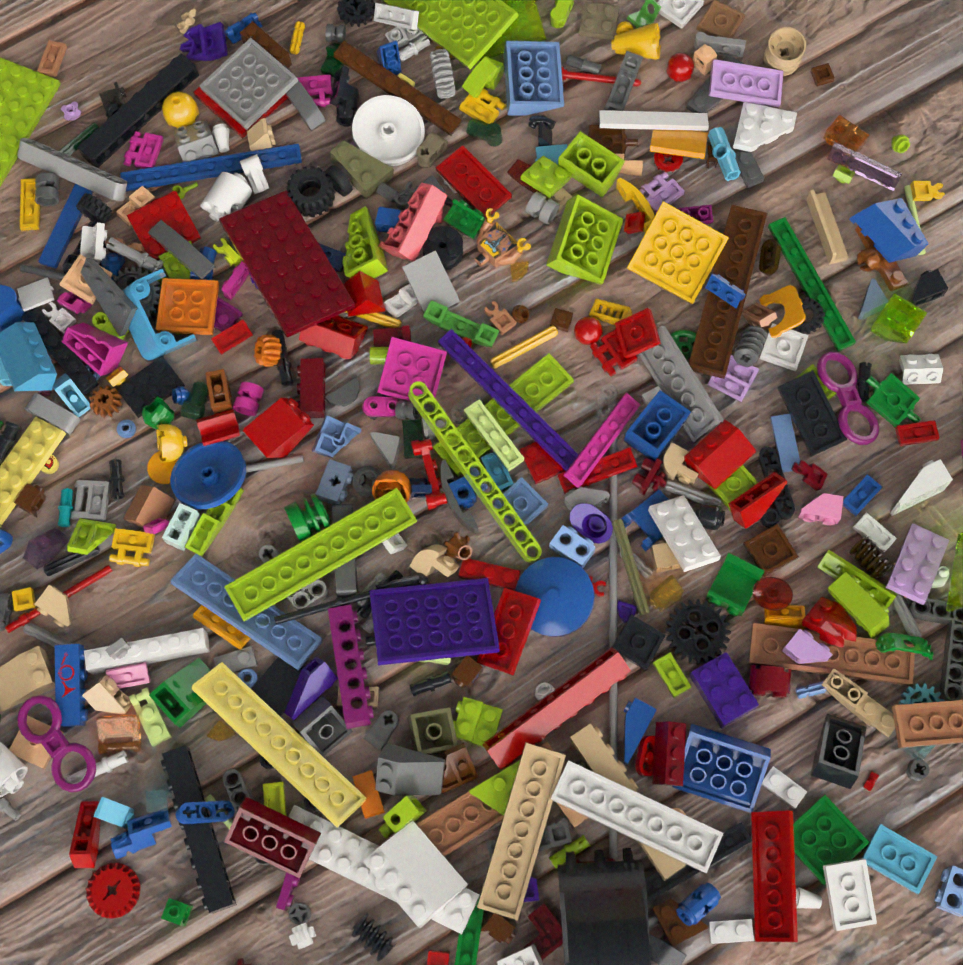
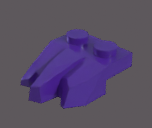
[180,22,228,61]

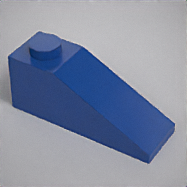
[623,698,657,766]

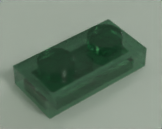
[402,419,423,459]

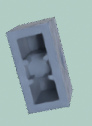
[316,459,354,505]

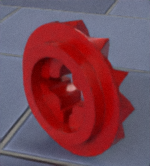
[654,152,683,173]

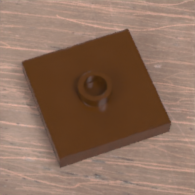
[743,524,799,577]

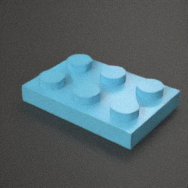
[861,824,938,894]

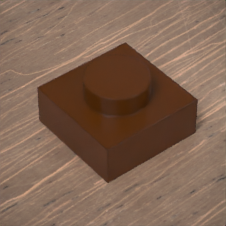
[811,63,835,87]
[550,308,573,332]

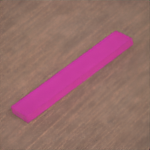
[563,392,641,488]

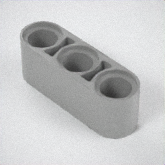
[25,393,81,436]

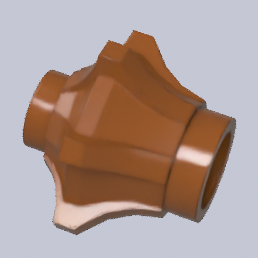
[444,532,472,562]

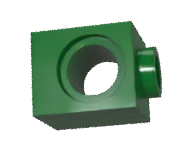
[161,898,193,926]

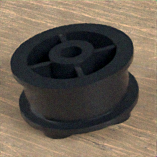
[422,226,463,270]

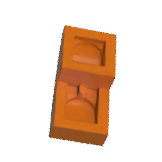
[352,770,385,819]

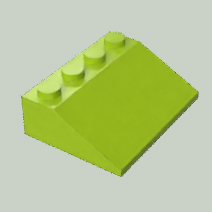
[546,194,623,284]

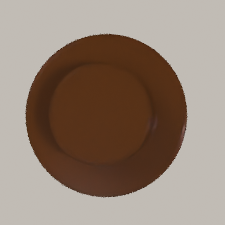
[512,305,529,324]

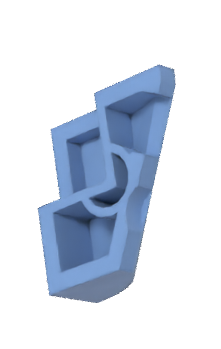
[312,416,362,458]

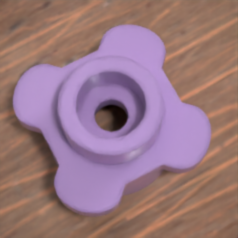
[61,102,81,121]

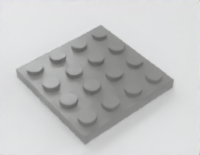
[199,38,298,130]

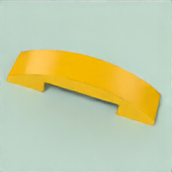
[616,178,655,233]

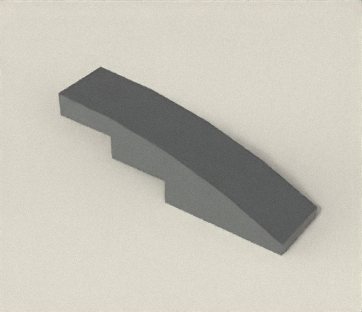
[148,220,215,279]

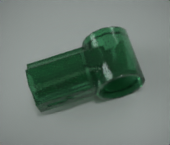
[466,118,503,147]
[181,382,209,420]

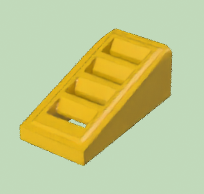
[589,298,632,326]

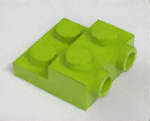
[453,697,503,747]

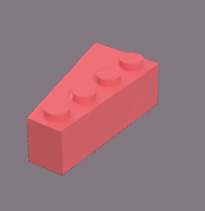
[378,183,448,262]

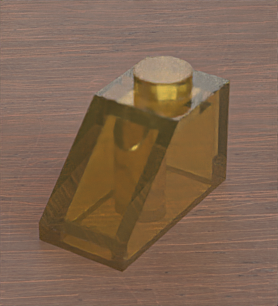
[649,574,684,613]

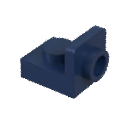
[409,478,432,498]

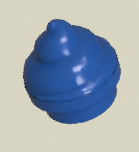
[172,386,193,405]

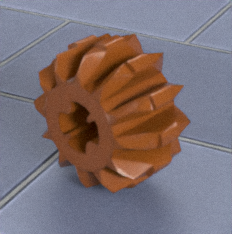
[89,385,122,418]

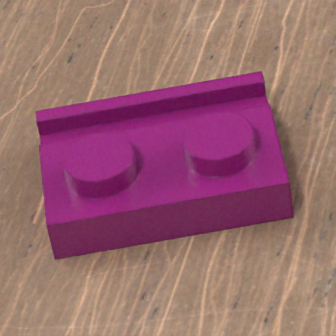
[214,297,243,332]

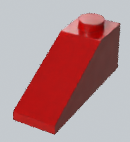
[728,472,787,529]
[69,801,101,868]

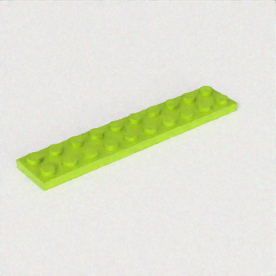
[224,488,417,622]

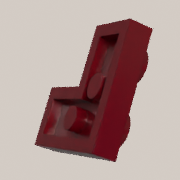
[524,904,563,960]

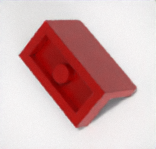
[196,409,240,446]

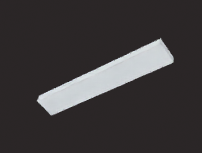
[599,110,709,131]

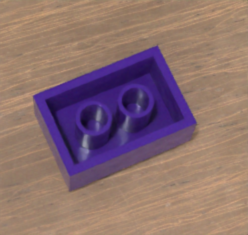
[690,652,759,729]

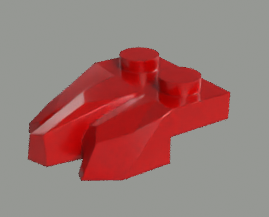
[802,597,857,648]

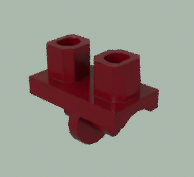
[632,458,667,495]

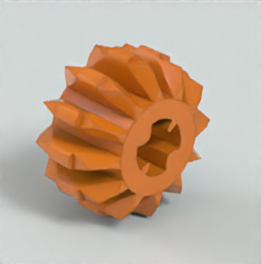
[253,334,282,367]

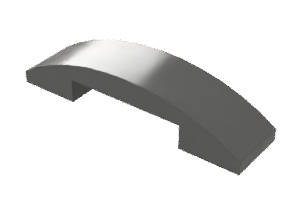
[604,51,643,111]
[283,65,326,132]
[441,460,479,534]
[486,821,572,860]

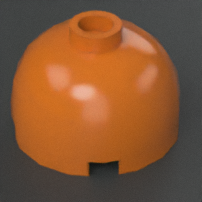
[372,469,411,502]

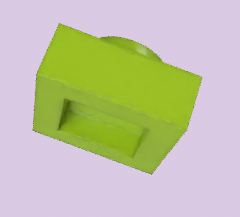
[833,164,855,184]

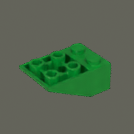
[149,658,211,728]

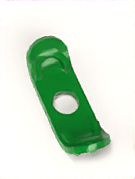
[876,633,934,661]

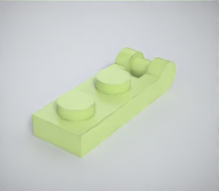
[129,687,172,747]

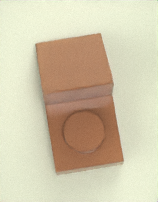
[742,302,777,330]

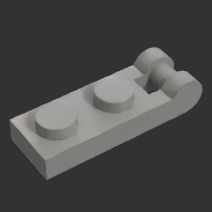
[694,32,746,58]

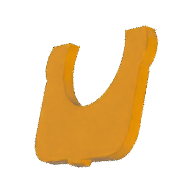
[759,285,806,338]

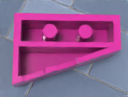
[62,322,128,376]

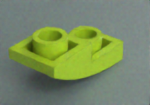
[462,56,499,98]

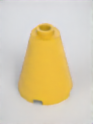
[611,23,661,60]

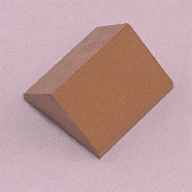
[123,485,176,535]

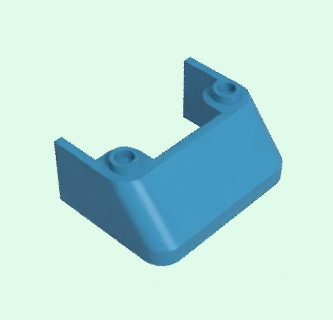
[122,269,197,361]

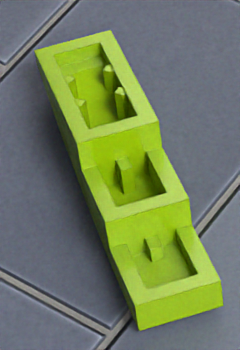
[185,488,244,556]

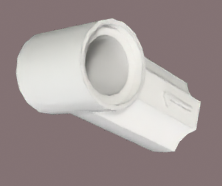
[240,154,270,194]

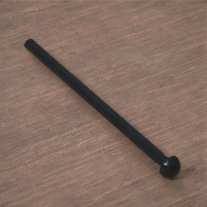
[274,573,428,625]

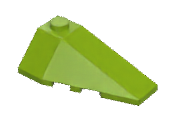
[342,206,388,278]

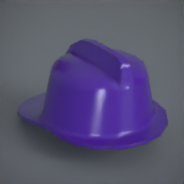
[570,503,613,544]

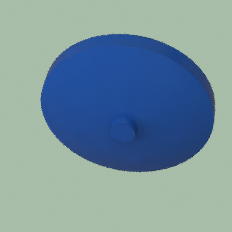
[170,441,246,509]
[515,557,595,637]

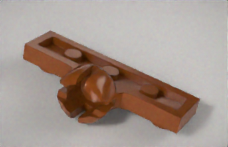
[855,225,908,291]

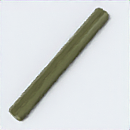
[612,519,650,615]

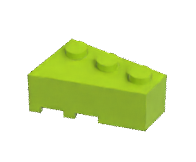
[828,572,890,639]

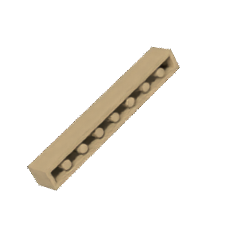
[570,723,686,881]

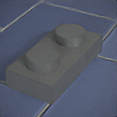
[735,151,765,188]

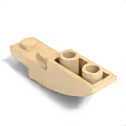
[822,669,895,737]

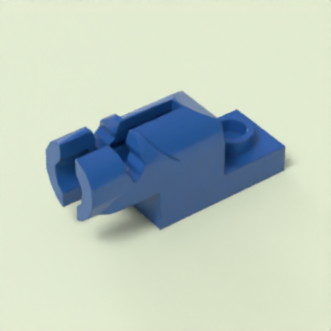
[110,808,172,859]

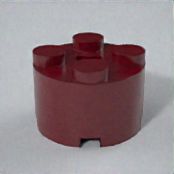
[749,665,792,698]

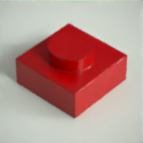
[624,212,646,234]

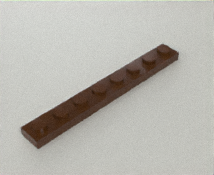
[334,41,462,136]

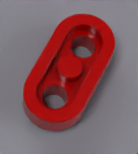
[635,735,655,776]

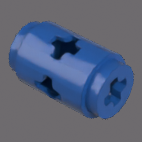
[676,883,721,926]

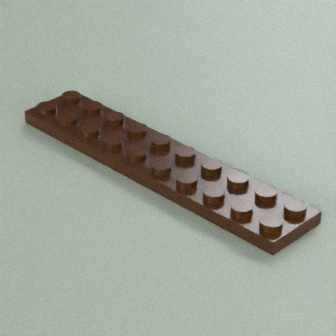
[689,204,768,379]

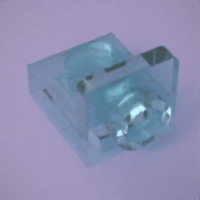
[146,790,172,812]

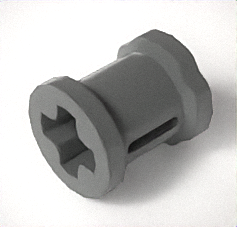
[906,760,930,781]

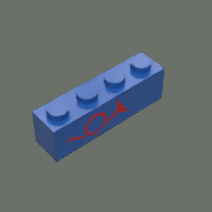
[55,644,88,727]

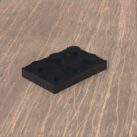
[116,356,185,418]

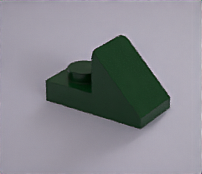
[320,43,344,78]

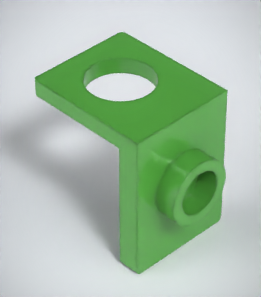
[627,0,661,28]

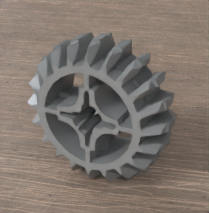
[430,49,455,99]

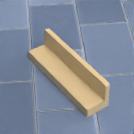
[807,189,848,265]

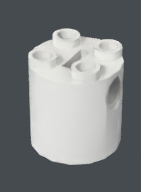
[200,172,252,222]
[0,741,28,797]

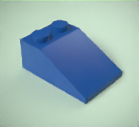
[624,390,691,461]

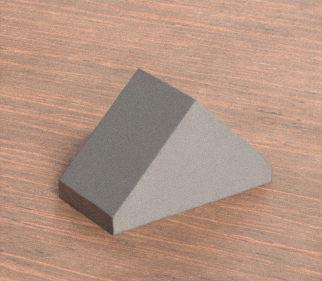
[370,432,401,470]

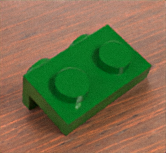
[443,199,485,240]

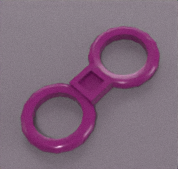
[817,352,879,445]
[17,695,96,792]

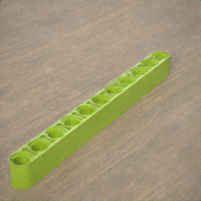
[408,381,542,562]

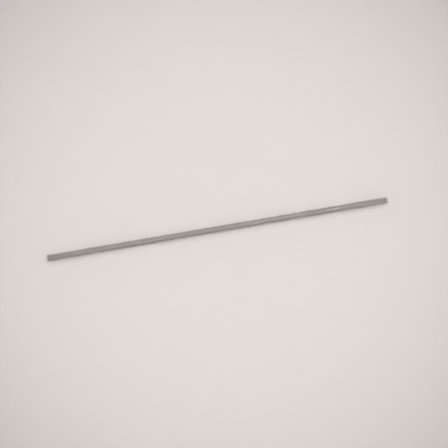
[609,438,617,861]

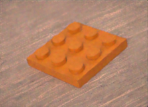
[155,278,219,335]

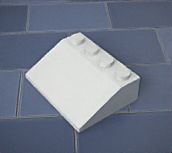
[363,821,468,928]

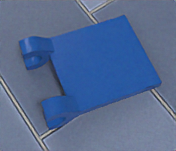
[621,489,669,552]

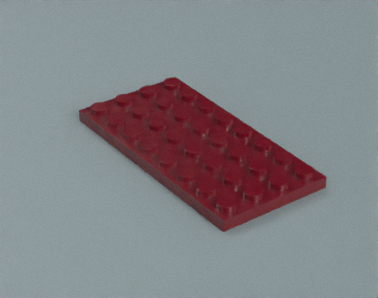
[219,190,355,338]

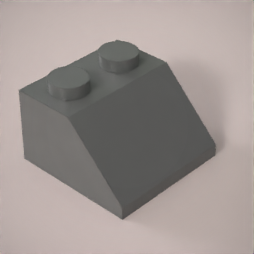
[292,695,353,757]

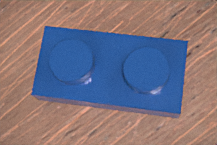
[843,474,882,516]

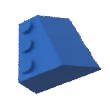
[849,198,929,263]

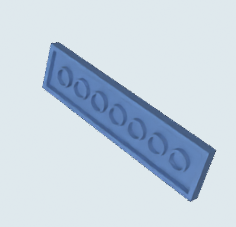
[171,554,323,670]

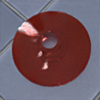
[753,577,793,611]

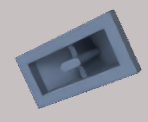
[858,279,889,320]

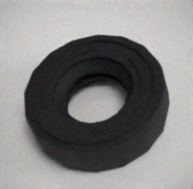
[326,165,353,197]

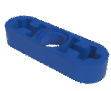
[175,801,235,824]

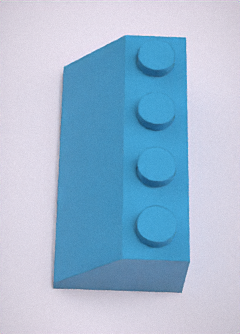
[0,322,57,391]

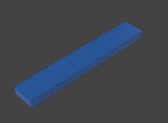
[38,184,93,269]

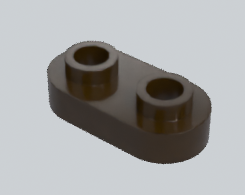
[759,239,781,276]

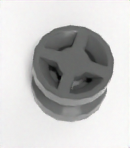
[288,903,311,925]

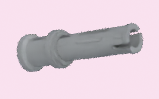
[106,237,163,272]

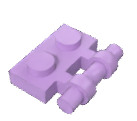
[639,172,685,214]

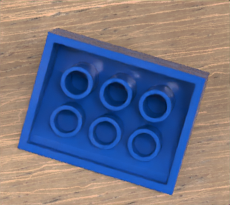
[672,723,771,813]

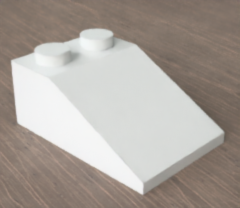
[890,459,953,516]

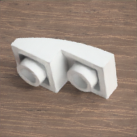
[385,26,425,48]

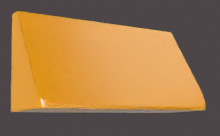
[764,604,806,630]

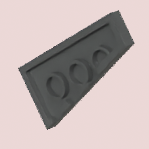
[686,54,744,113]
[80,257,137,336]

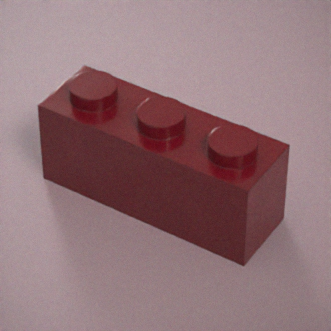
[297,358,326,418]
[652,721,686,786]

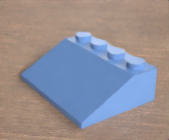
[503,41,564,116]

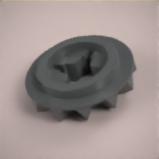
[353,466,381,497]

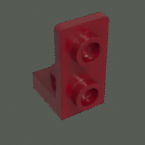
[373,325,412,347]

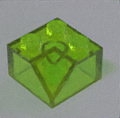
[870,293,927,344]

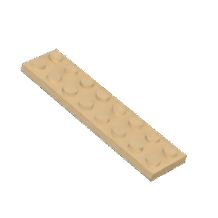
[477,743,566,920]

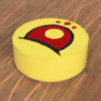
[41,455,59,474]

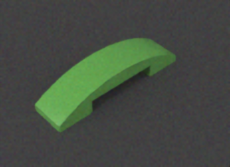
[423,300,500,348]

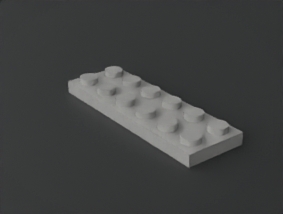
[639,326,724,443]

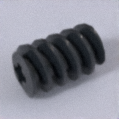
[352,913,397,962]

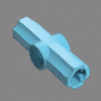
[708,127,741,181]

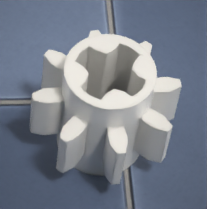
[289,923,316,949]

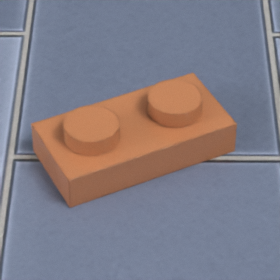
[38,40,67,77]

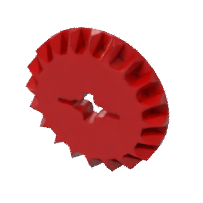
[86,863,141,919]

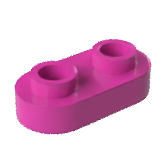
[362,396,398,417]

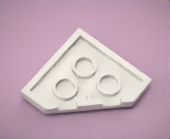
[733,102,797,152]

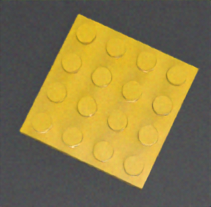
[626,201,729,304]

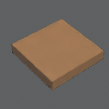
[697,0,745,38]

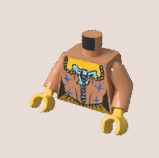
[475,208,531,267]

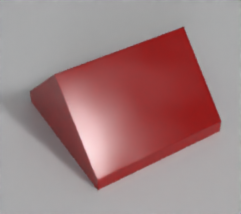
[343,271,385,317]

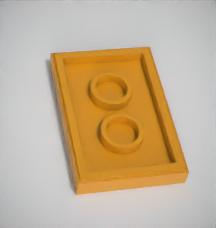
[650,129,708,159]

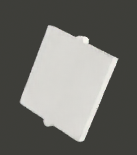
[17,277,55,312]

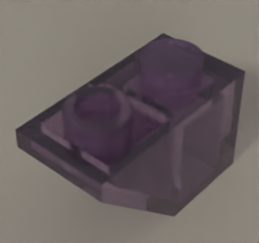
[23,527,70,569]

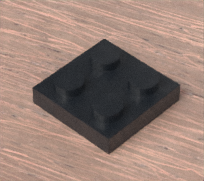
[612,614,666,670]

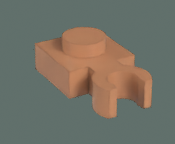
[484,301,516,335]

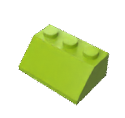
[558,131,625,197]

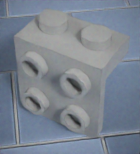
[173,121,219,162]

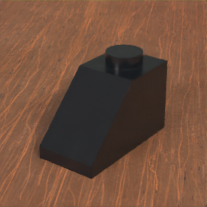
[908,269,948,309]

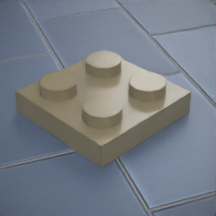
[579,1,620,40]

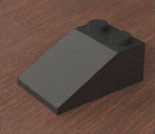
[375,743,445,796]

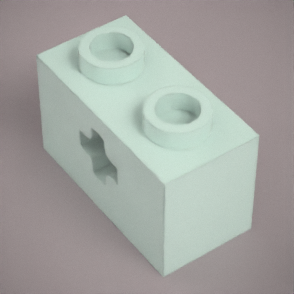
[162,503,201,551]

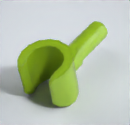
[172,182,198,199]

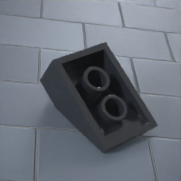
[811,713,867,789]

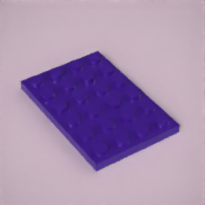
[370,578,500,666]

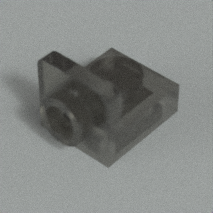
[99,82,127,109]

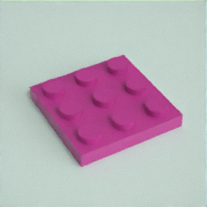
[377,337,447,401]

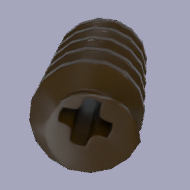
[849,535,894,578]

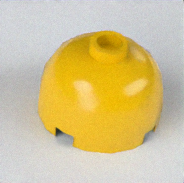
[162,92,199,128]
[156,424,187,463]

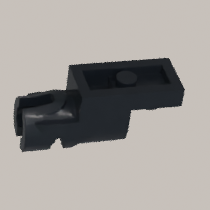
[330,65,359,127]

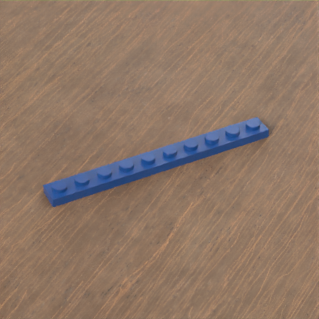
[120,144,302,192]

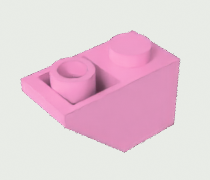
[798,493,844,526]

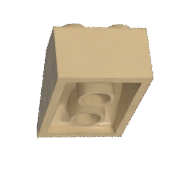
[0,646,55,711]

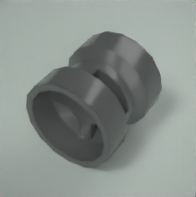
[325,24,346,43]
[395,400,420,420]

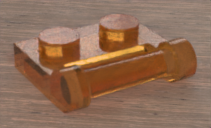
[97,714,141,754]

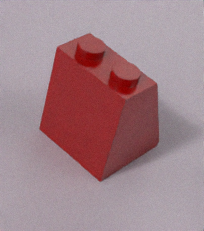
[242,398,314,458]

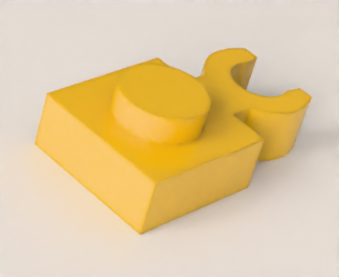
[910,181,945,201]

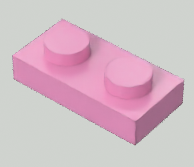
[105,662,151,689]

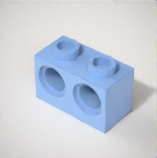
[549,525,595,568]
[934,865,963,917]

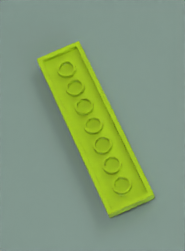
[433,353,574,477]

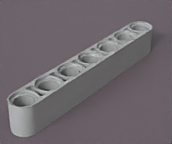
[17,138,127,201]

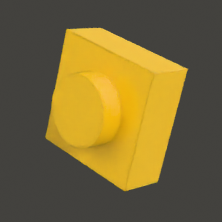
[105,366,128,387]
[12,587,36,612]

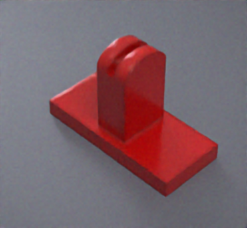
[863,771,879,791]

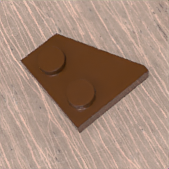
[442,742,478,794]
[652,898,708,947]

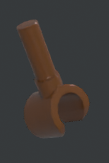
[706,145,718,169]

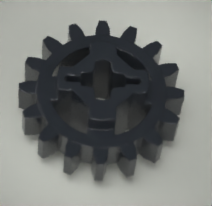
[337,0,375,27]

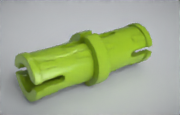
[548,835,591,869]

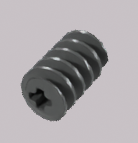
[734,326,768,367]

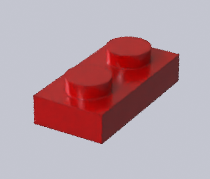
[211,320,253,355]
[895,420,940,446]

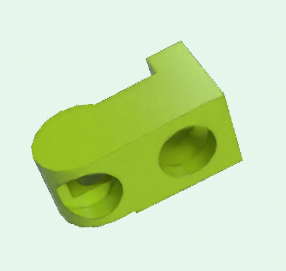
[550,0,574,28]

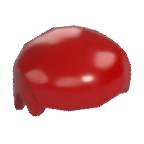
[666,53,694,82]
[574,316,603,345]

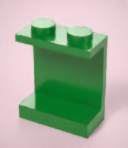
[706,553,764,616]

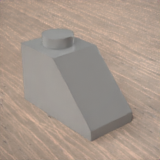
[564,487,610,512]

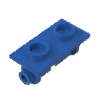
[225,12,263,44]
[705,274,746,308]

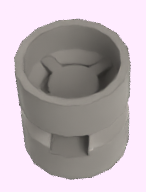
[525,192,560,225]

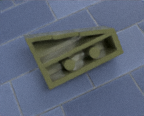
[330,141,394,199]

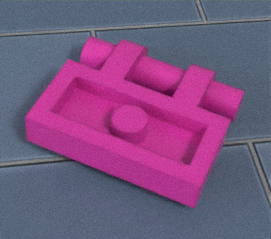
[297,75,332,107]
[123,131,164,169]

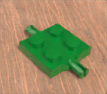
[866,373,921,427]

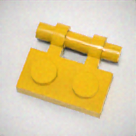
[459,88,506,128]
[109,528,155,567]

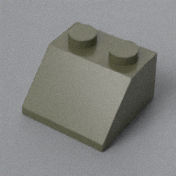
[407,707,458,755]

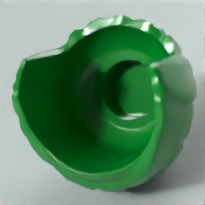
[142,397,175,429]

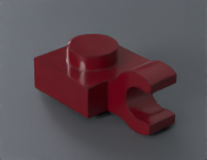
[791,460,828,491]

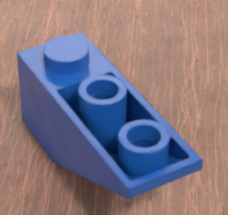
[377,40,402,75]

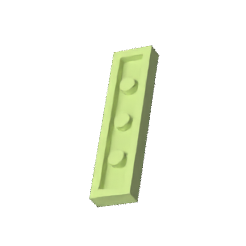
[464,399,524,471]

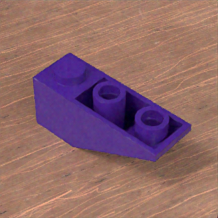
[284,656,338,720]

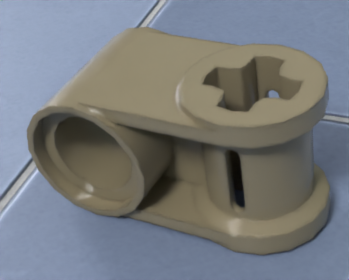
[416,132,448,168]

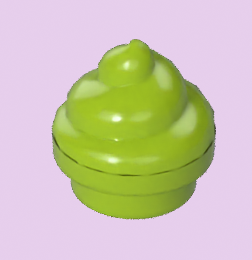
[891,135,910,153]

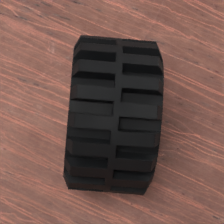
[287,166,335,217]

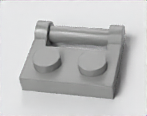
[71,480,111,521]

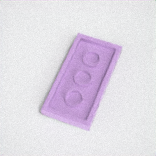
[709,59,783,107]
[885,523,949,605]

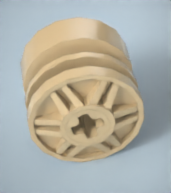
[763,27,806,76]

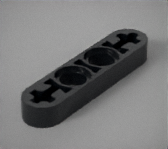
[758,447,795,520]

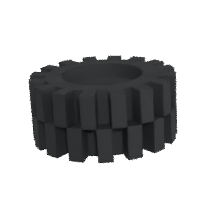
[76,193,113,224]
[794,297,825,334]

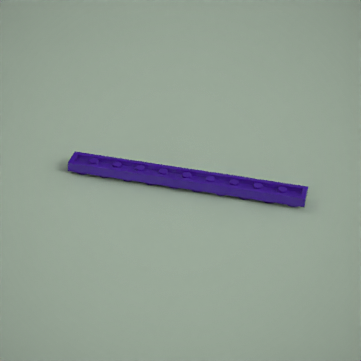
[437,329,578,471]

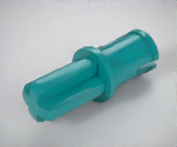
[57,488,74,527]

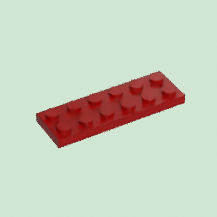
[751,810,798,942]

